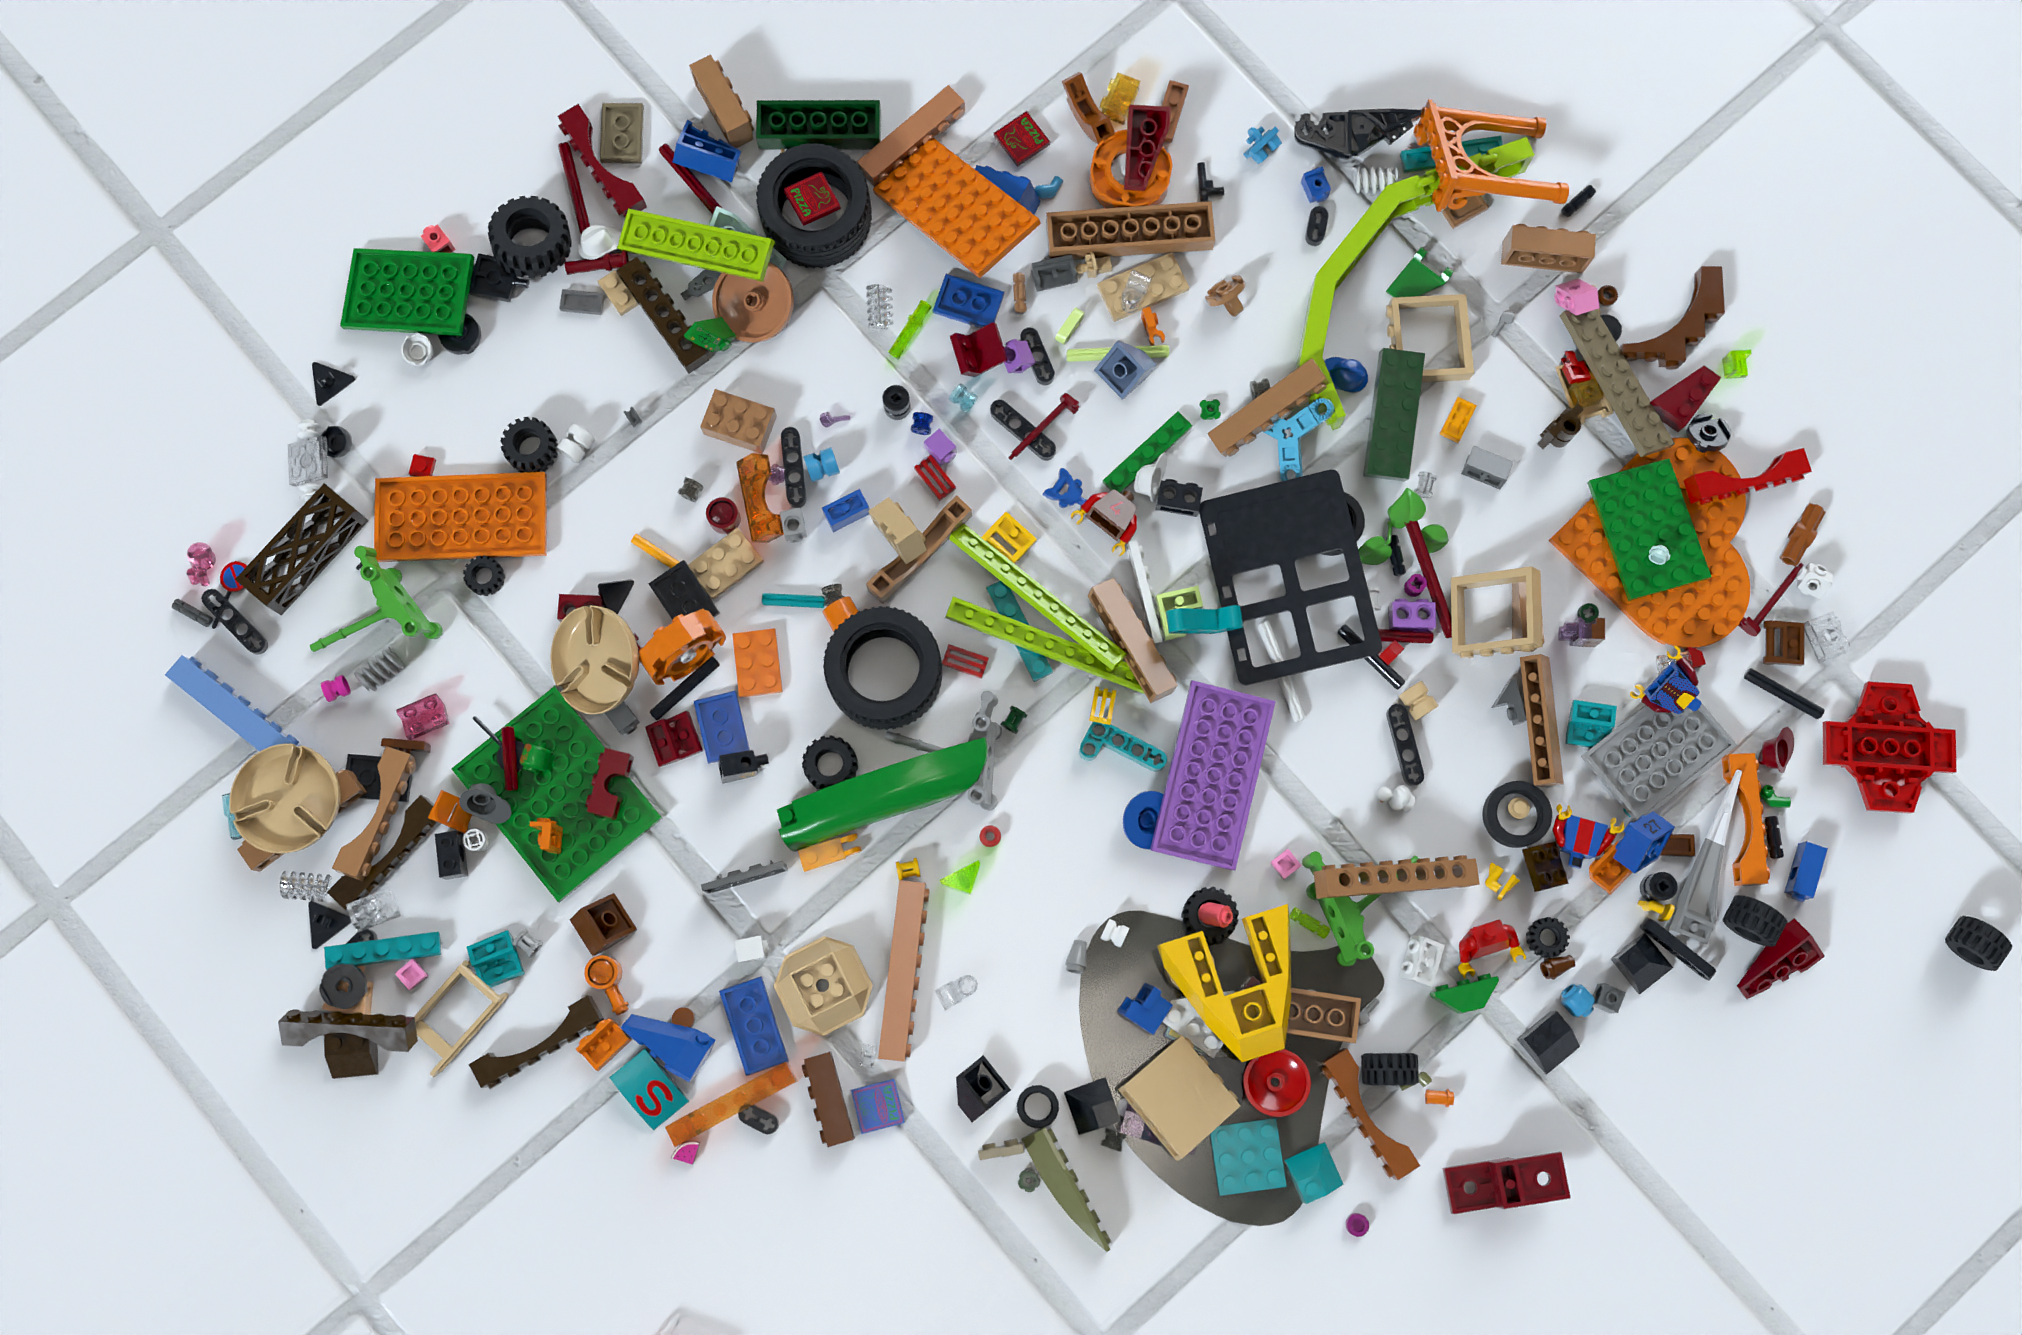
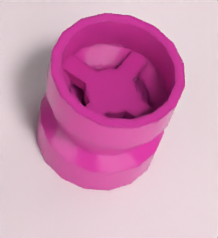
[321,675,351,702]

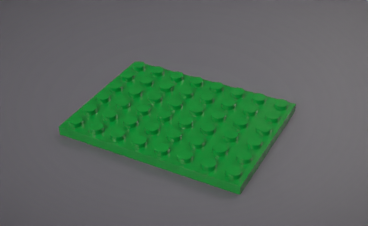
[451,686,663,903]

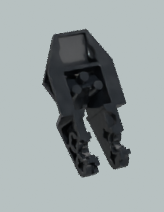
[1294,108,1421,160]

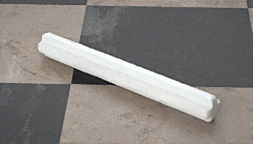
[1258,621,1305,722]

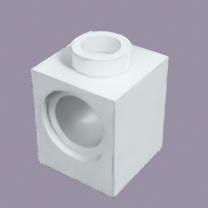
[735,935,770,963]

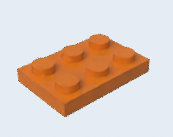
[732,628,783,698]

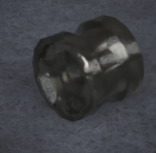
[1250,378,1270,400]
[677,477,704,502]
[821,584,845,607]
[1100,1127,1127,1152]

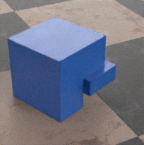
[1117,983,1173,1035]

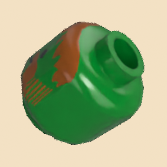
[519,740,552,774]

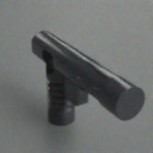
[1197,162,1224,202]

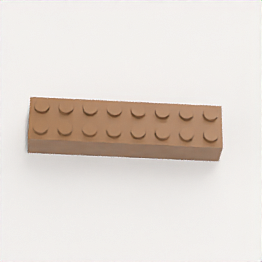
[1046,201,1215,260]

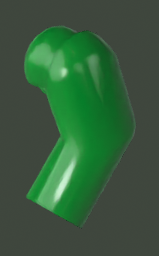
[1760,785,1791,808]

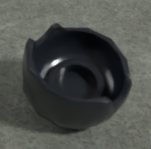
[319,426,352,458]

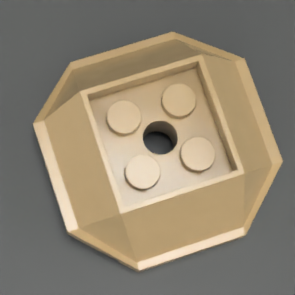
[774,936,873,1036]

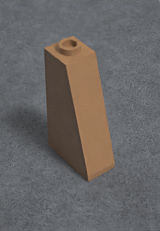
[1512,581,1544,652]

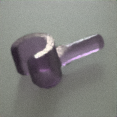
[820,412,850,427]

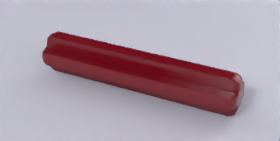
[1378,629,1434,644]
[501,726,518,791]

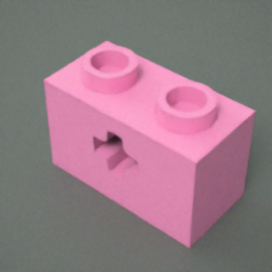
[1554,278,1599,316]

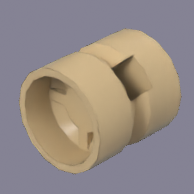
[1399,681,1439,721]

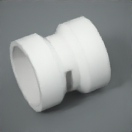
[463,829,490,853]
[1100,919,1129,948]

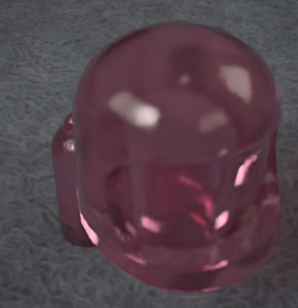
[186,542,216,587]

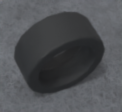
[1017,1085,1059,1128]

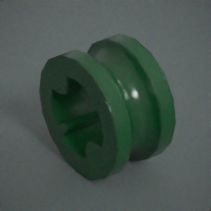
[1577,603,1599,623]

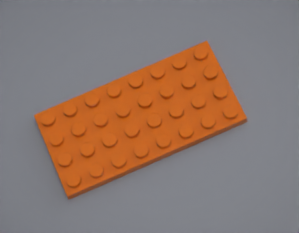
[872,139,1041,278]
[374,472,547,562]

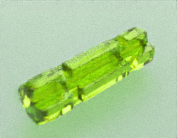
[1289,907,1330,939]

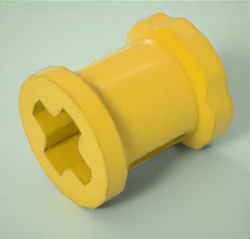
[895,858,921,881]

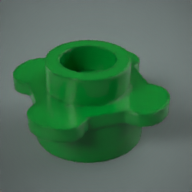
[1199,399,1221,420]

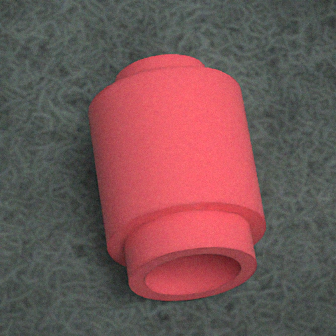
[1198,902,1233,928]

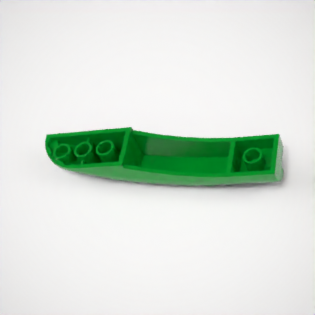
[777,738,988,852]

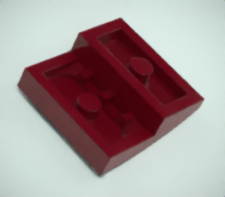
[645,711,703,767]

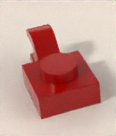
[1561,350,1591,384]

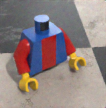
[1552,804,1624,869]

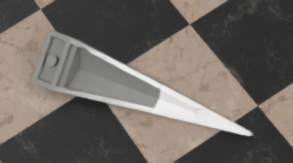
[1669,770,1742,944]

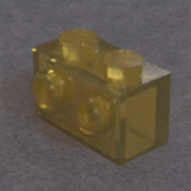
[1100,72,1140,125]

